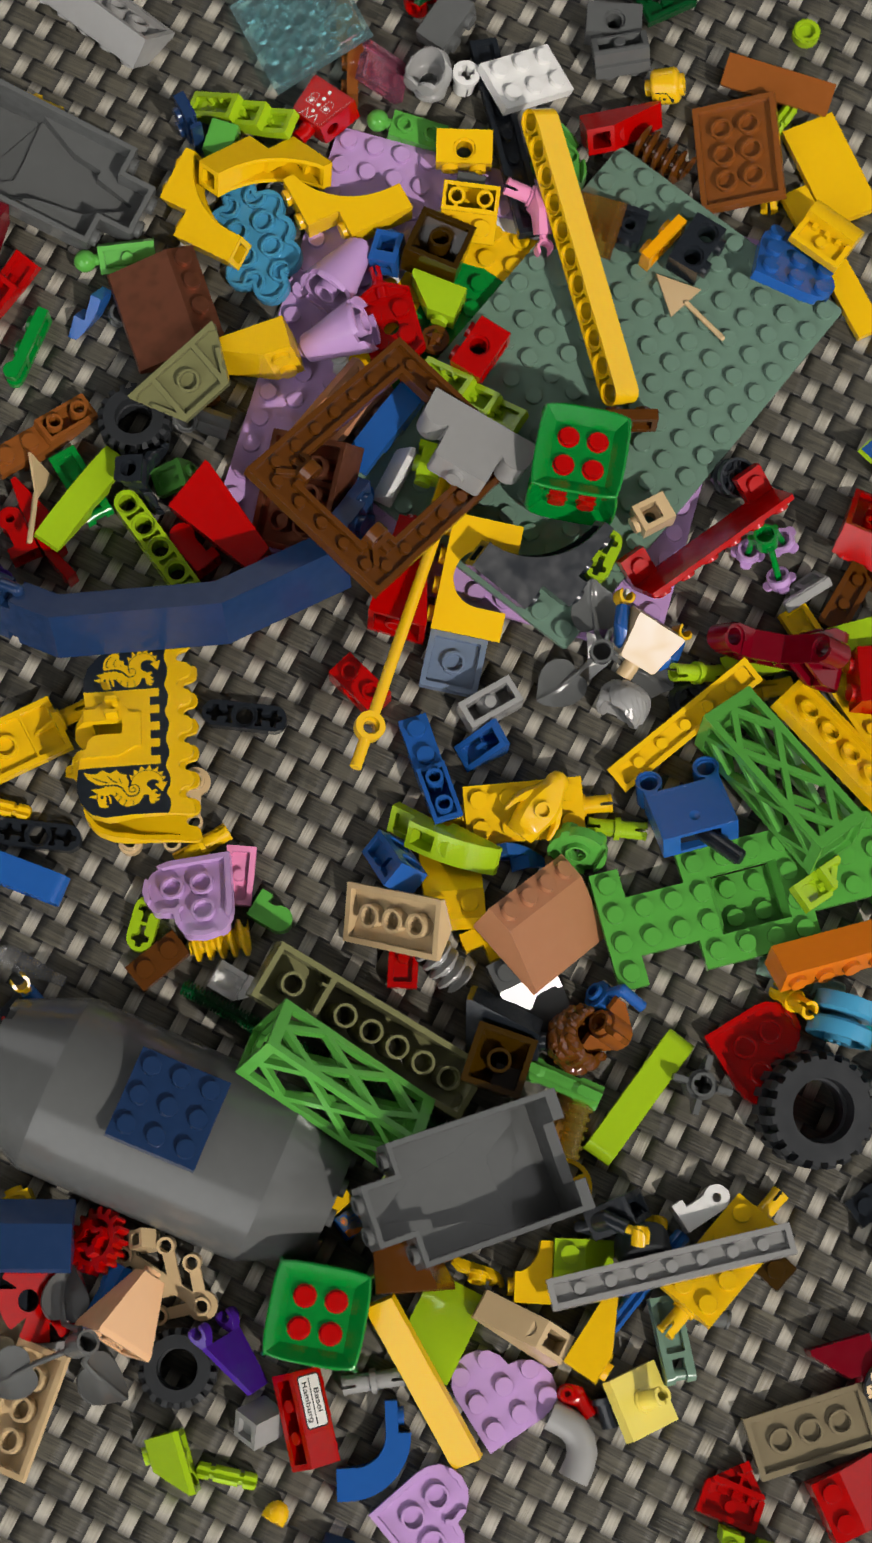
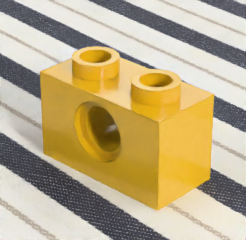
[435,128,493,175]

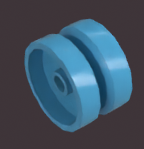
[805,988,872,1050]

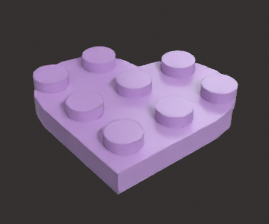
[142,851,235,941]
[451,1350,557,1454]
[369,1463,469,1543]

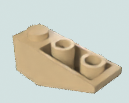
[471,1290,575,1368]

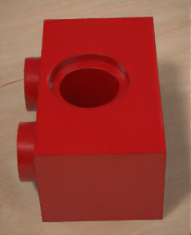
[448,316,511,385]
[329,652,391,712]

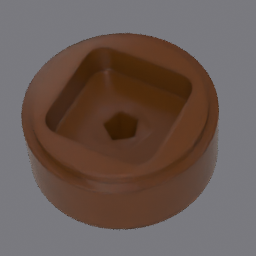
[422,325,449,355]

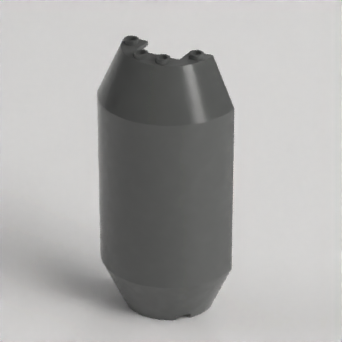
[0,997,359,1262]

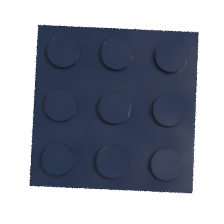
[104,1046,231,1173]

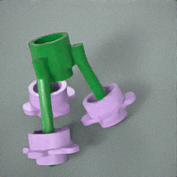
[730,524,799,595]

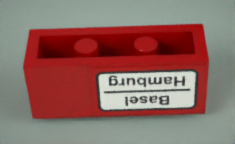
[272,1367,341,1473]

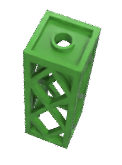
[694,686,867,875]
[235,998,435,1168]

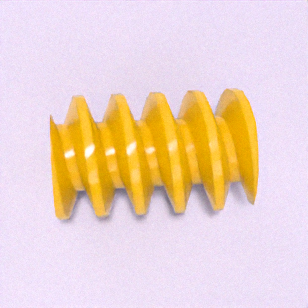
[189,919,252,962]

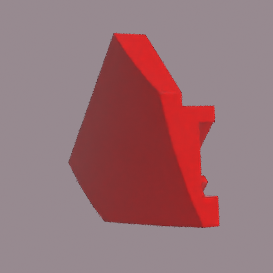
[694,1460,766,1535]

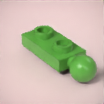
[367,109,448,152]
[74,238,156,275]

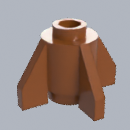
[581,996,633,1052]

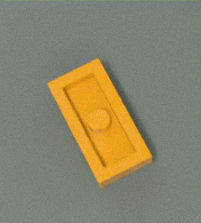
[638,214,687,272]

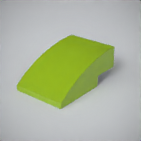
[409,1280,482,1386]

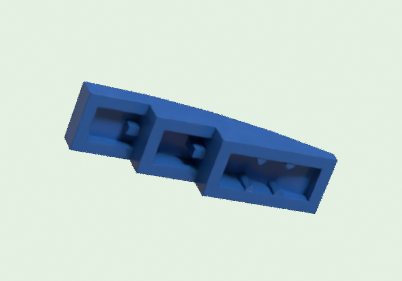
[352,381,425,476]

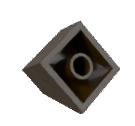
[399,206,477,283]

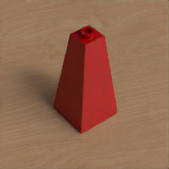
[168,460,272,568]
[367,514,427,645]

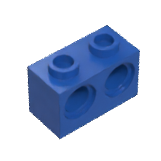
[362,829,428,893]

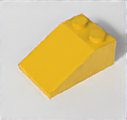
[219,315,305,380]
[418,854,486,931]

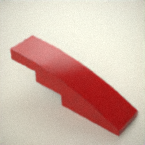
[0,249,42,319]
[11,476,80,588]

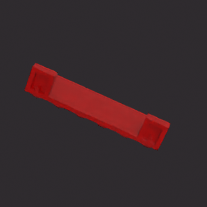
[616,463,795,599]

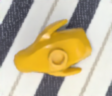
[504,770,569,843]

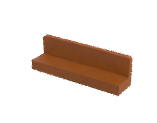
[720,52,837,117]

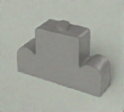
[416,387,535,496]

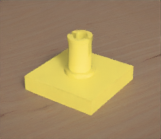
[602,1360,678,1444]

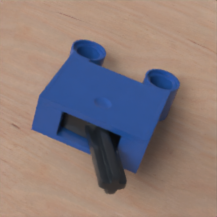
[635,756,746,864]

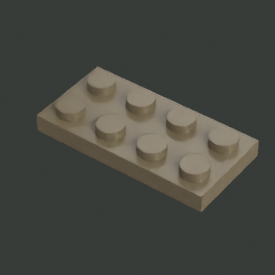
[741,1382,872,1482]

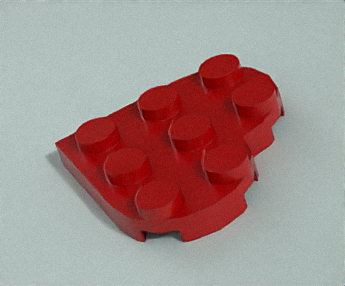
[703,1001,801,1104]

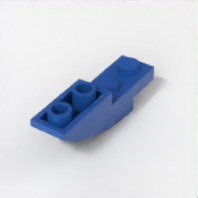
[398,713,463,825]

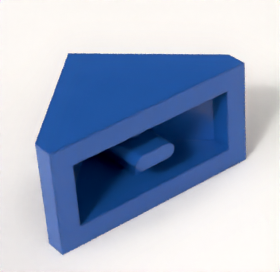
[454,718,510,773]

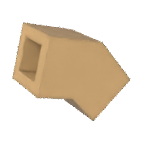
[128,1228,160,1254]

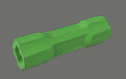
[525,1057,605,1112]

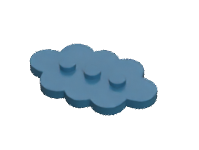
[212,184,304,306]

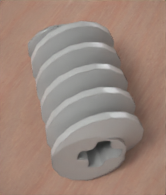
[415,940,473,993]

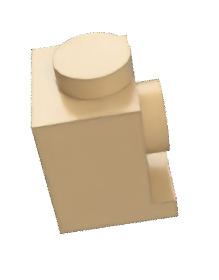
[628,491,677,539]

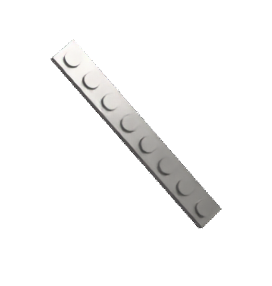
[545,1222,798,1312]

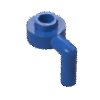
[585,981,647,1012]

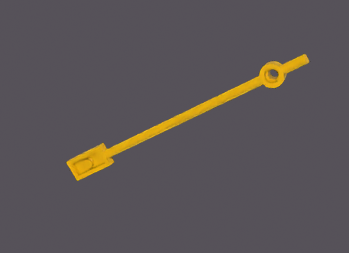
[350,477,451,770]

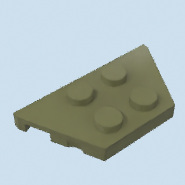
[127,321,231,423]

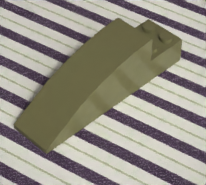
[245,941,478,1120]

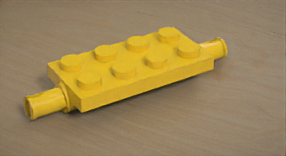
[0,696,85,784]
[442,776,613,844]
[657,1186,788,1340]

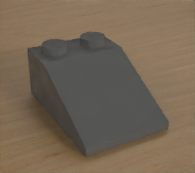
[485,959,570,1032]

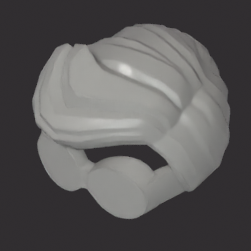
[403,46,452,103]
[596,679,651,729]

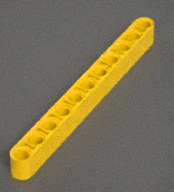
[521,108,639,407]

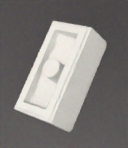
[373,447,416,508]

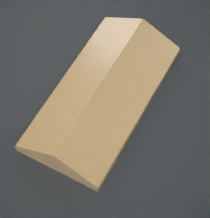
[343,881,452,961]
[0,1337,71,1483]

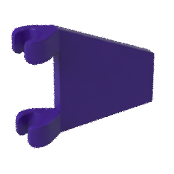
[188,1306,269,1396]

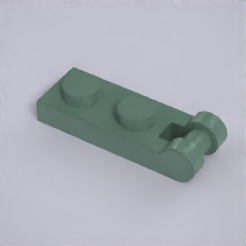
[646,1295,697,1387]

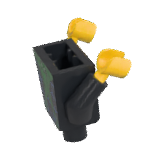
[574,1187,668,1248]

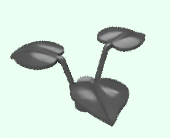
[536,579,674,707]
[0,1265,129,1406]

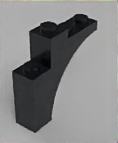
[464,520,614,609]

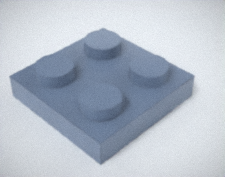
[419,629,488,697]

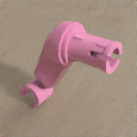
[502,177,554,258]

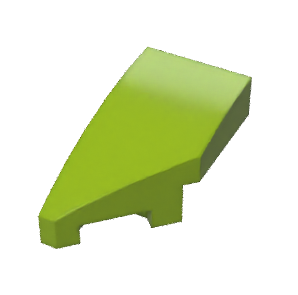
[788,855,841,914]

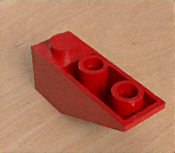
[579,100,662,156]

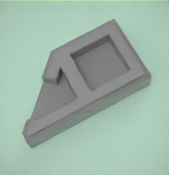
[783,570,833,613]

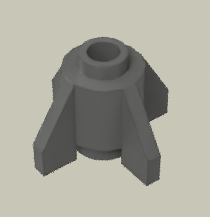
[671,1054,733,1116]

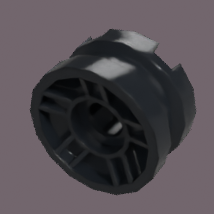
[711,457,752,498]

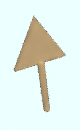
[656,274,725,341]

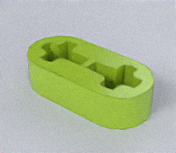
[584,530,623,584]
[126,897,161,953]

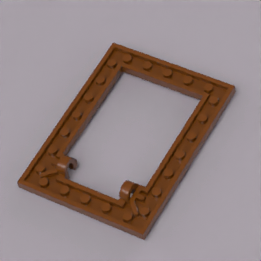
[243,337,500,599]

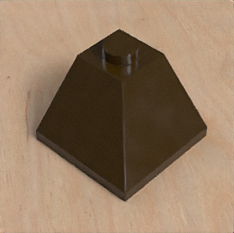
[460,1021,538,1101]

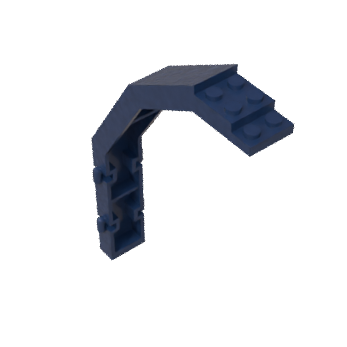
[0,477,376,658]

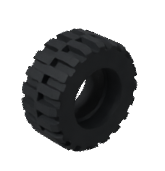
[752,1050,872,1170]

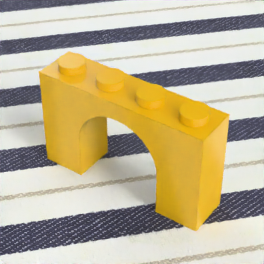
[427,515,524,643]

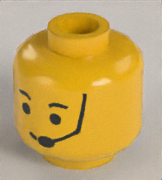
[644,66,686,105]

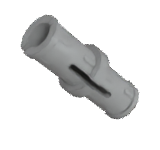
[341,1367,406,1396]

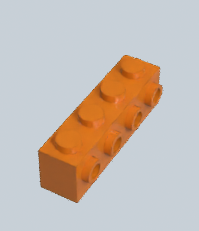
[764,919,872,992]

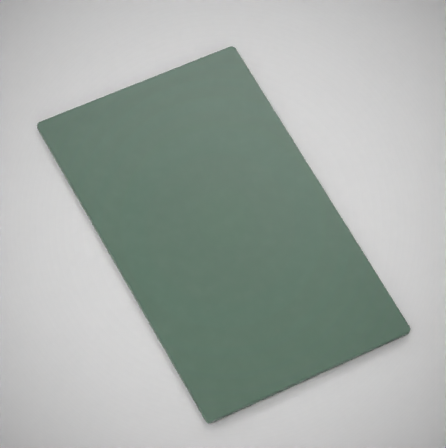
[358,148,842,649]

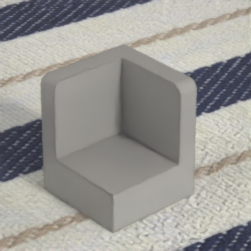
[234,1395,283,1451]

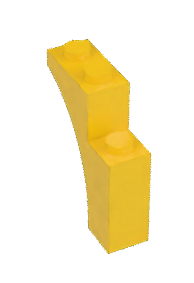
[199,136,332,197]
[160,147,252,271]
[281,174,413,240]

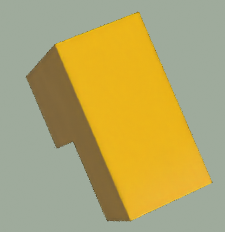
[458,928,501,964]

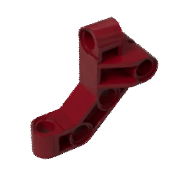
[707,622,851,693]

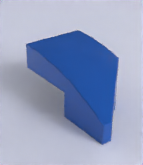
[68,286,112,340]
[498,842,546,872]

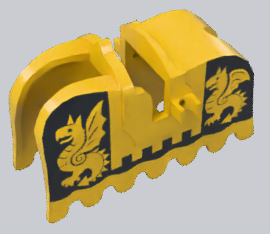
[66,647,203,844]

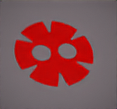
[0,1264,85,1343]

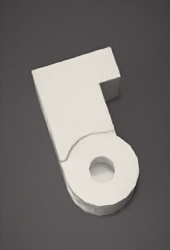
[668,1184,730,1234]

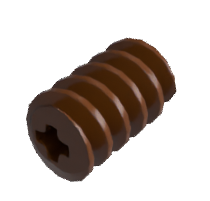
[633,125,697,184]

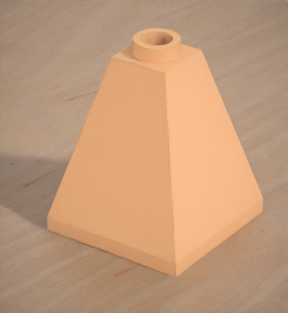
[74,1266,165,1362]

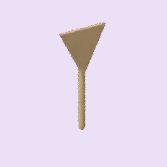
[27,452,53,544]

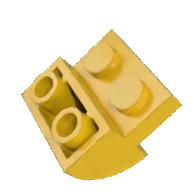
[441,179,501,246]
[788,199,865,274]

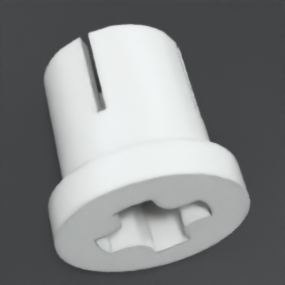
[452,60,480,97]

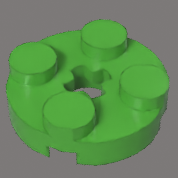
[547,822,608,874]

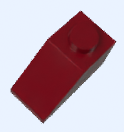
[804,1332,872,1383]

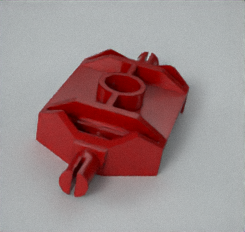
[360,265,426,382]

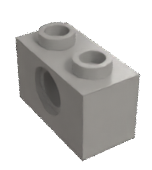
[456,674,524,735]

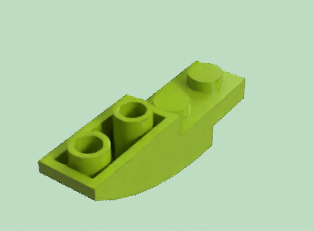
[387,802,503,876]

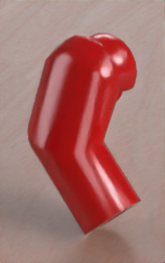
[557,1383,597,1420]

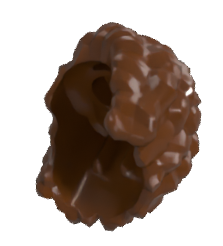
[547,1003,607,1076]

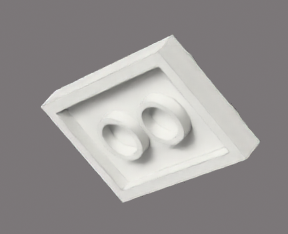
[477,44,574,116]

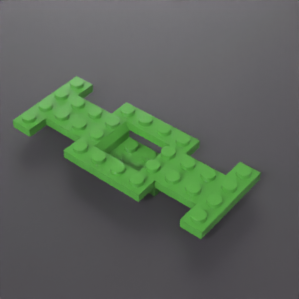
[587,806,872,990]

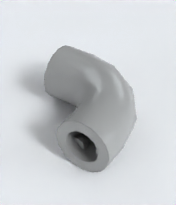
[543,1400,598,1487]

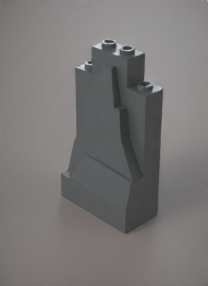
[0,78,158,250]
[351,1088,596,1271]

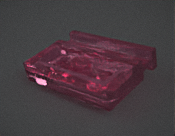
[355,39,407,105]

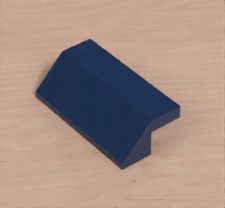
[0,1199,76,1273]

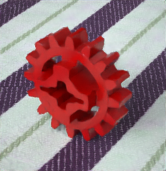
[73,1206,129,1277]

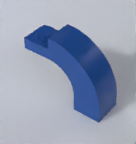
[336,1399,411,1502]

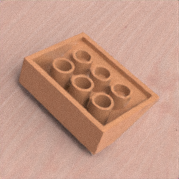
[473,854,604,995]

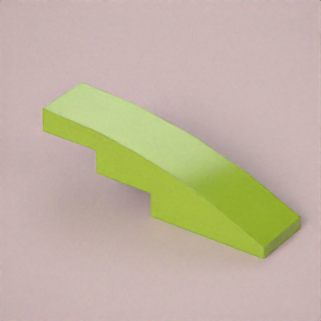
[190,91,299,140]
[425,356,529,434]
[34,445,121,553]

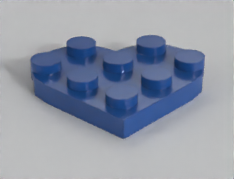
[750,224,835,305]

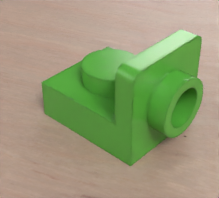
[150,457,197,499]

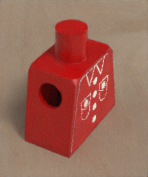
[292,74,360,143]

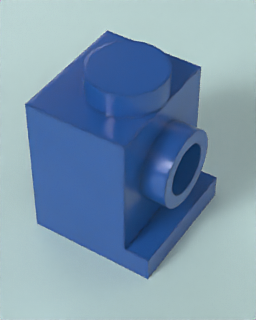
[368,228,406,278]

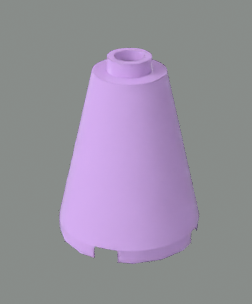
[300,237,370,314]
[298,296,381,362]

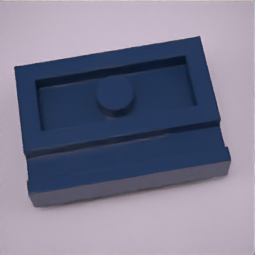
[172,91,204,155]

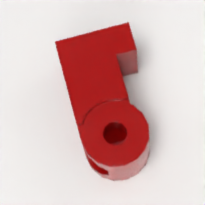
[0,506,42,568]
[169,523,222,580]

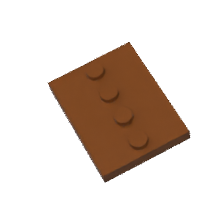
[692,91,787,214]

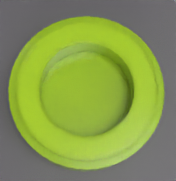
[792,19,820,49]

